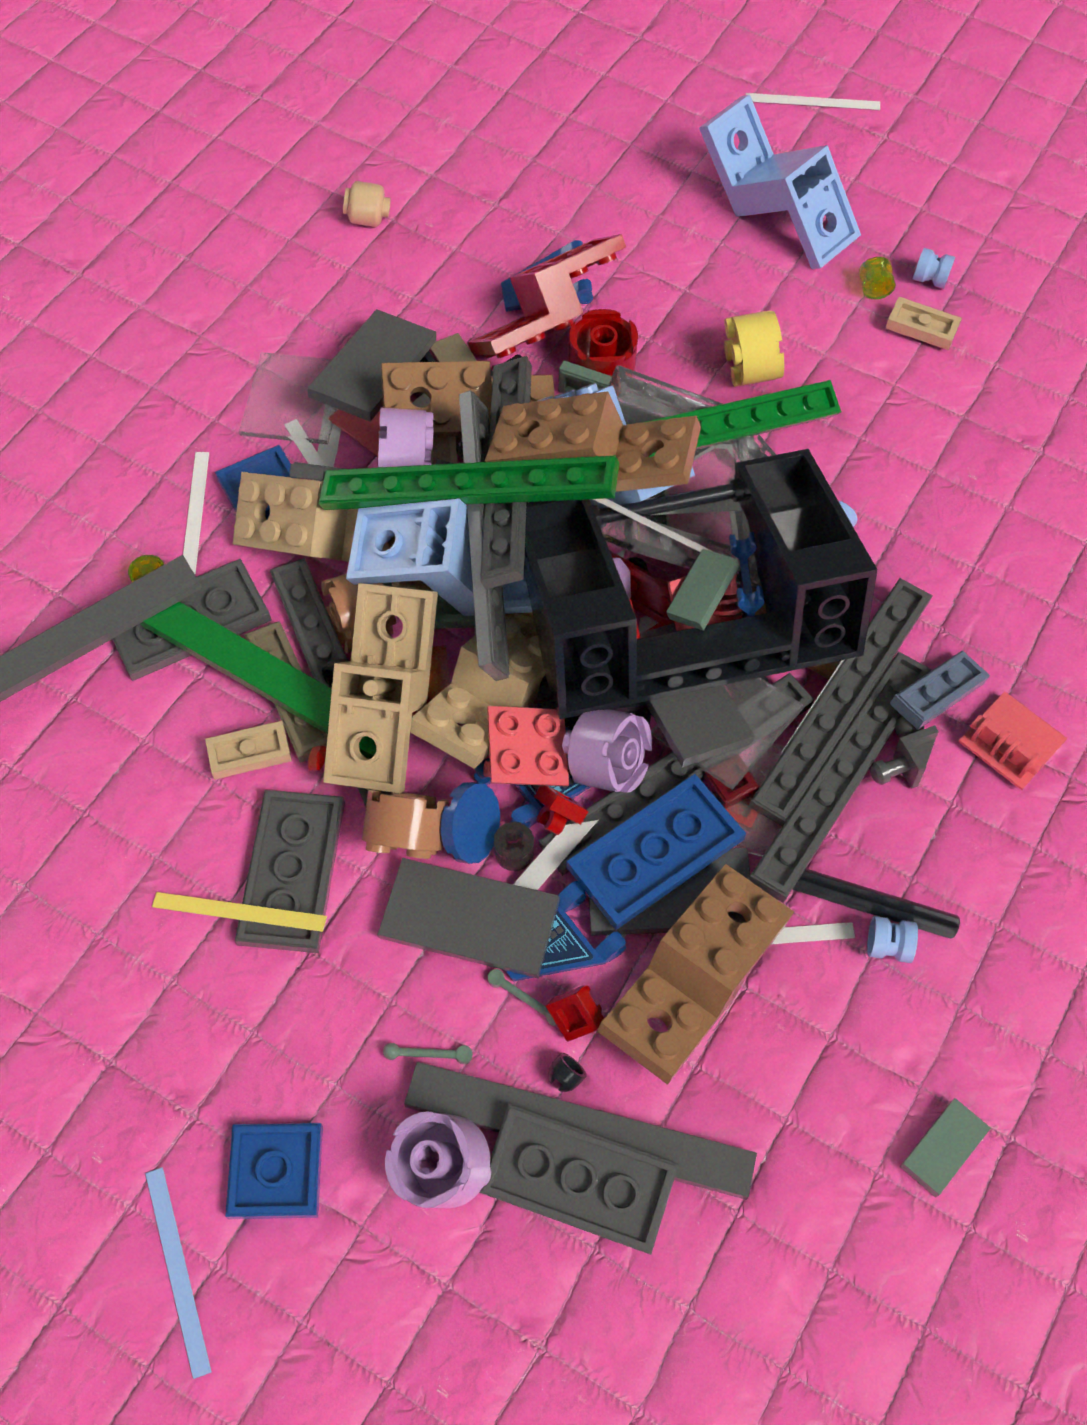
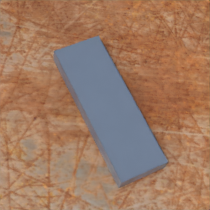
[890,650,990,730]

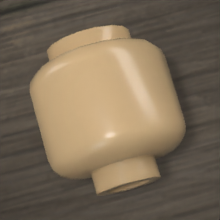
[343,181,391,227]

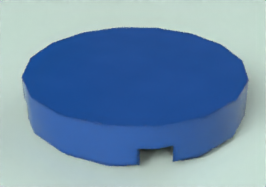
[440,782,500,864]

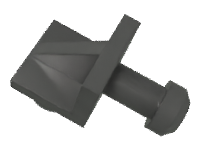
[870,716,939,789]

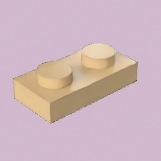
[886,297,962,350]
[205,721,292,780]

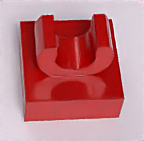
[534,785,589,835]
[545,985,604,1042]

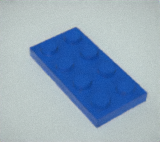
[566,774,746,930]

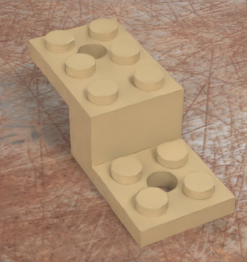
[233,472,395,562]
[323,583,438,793]
[410,612,546,769]

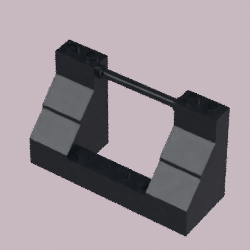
[524,449,878,719]

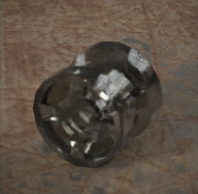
[494,822,534,871]

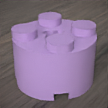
[378,407,433,467]
[562,709,652,793]
[385,1111,492,1208]

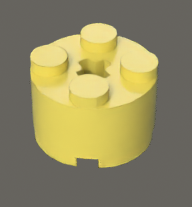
[724,310,784,387]

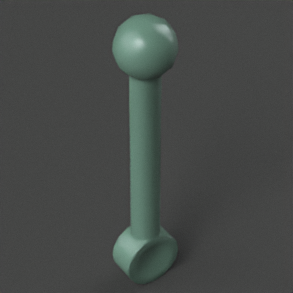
[488,969,557,1026]
[383,1043,473,1064]

